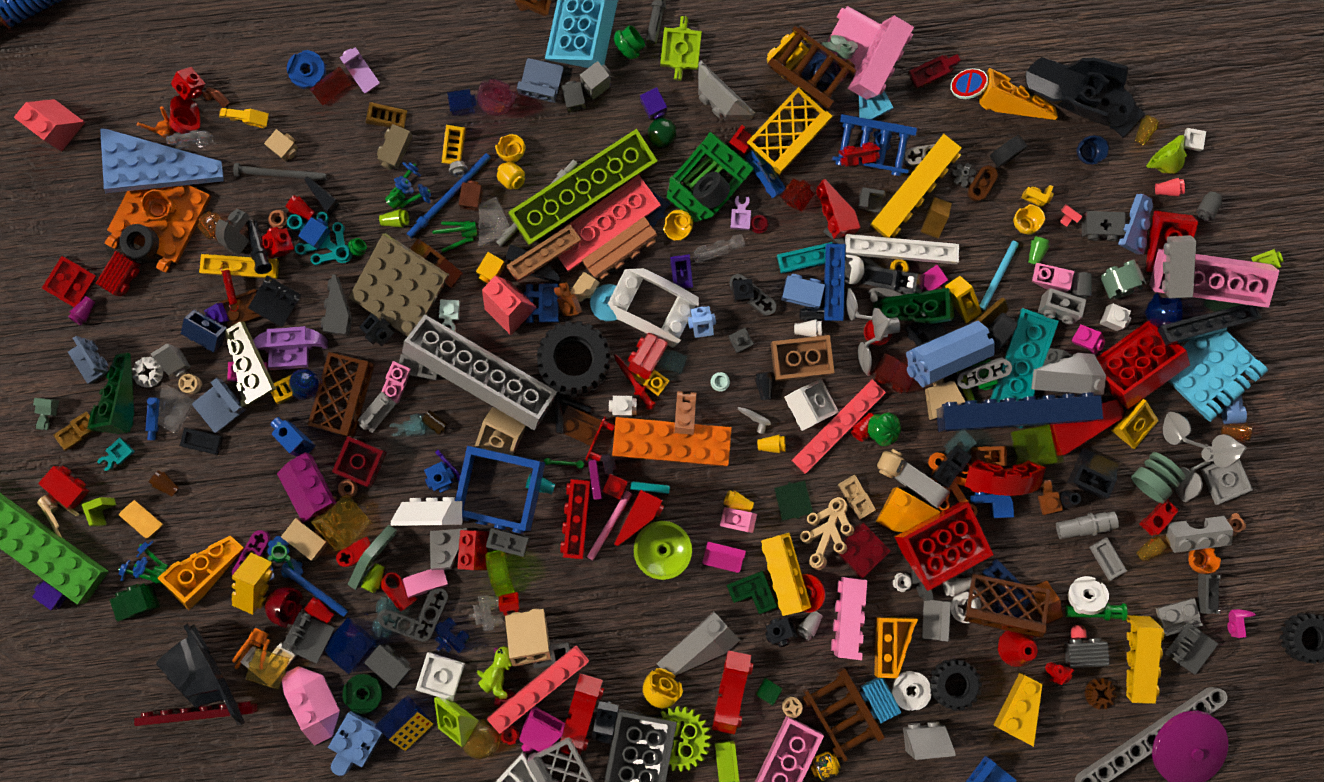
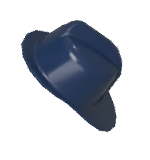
[801,52,841,90]

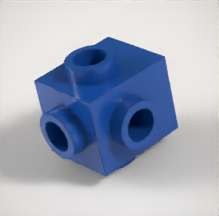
[424,461,455,493]

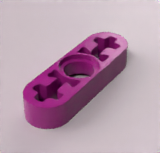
[232,530,271,575]

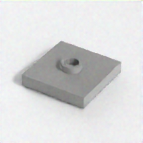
[1200,459,1253,505]

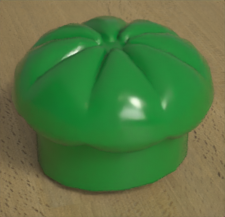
[614,25,645,59]
[868,412,901,447]

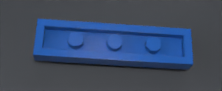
[824,244,845,321]

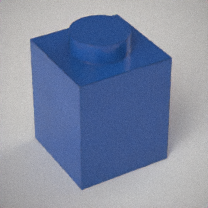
[298,217,331,250]

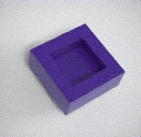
[204,303,229,325]

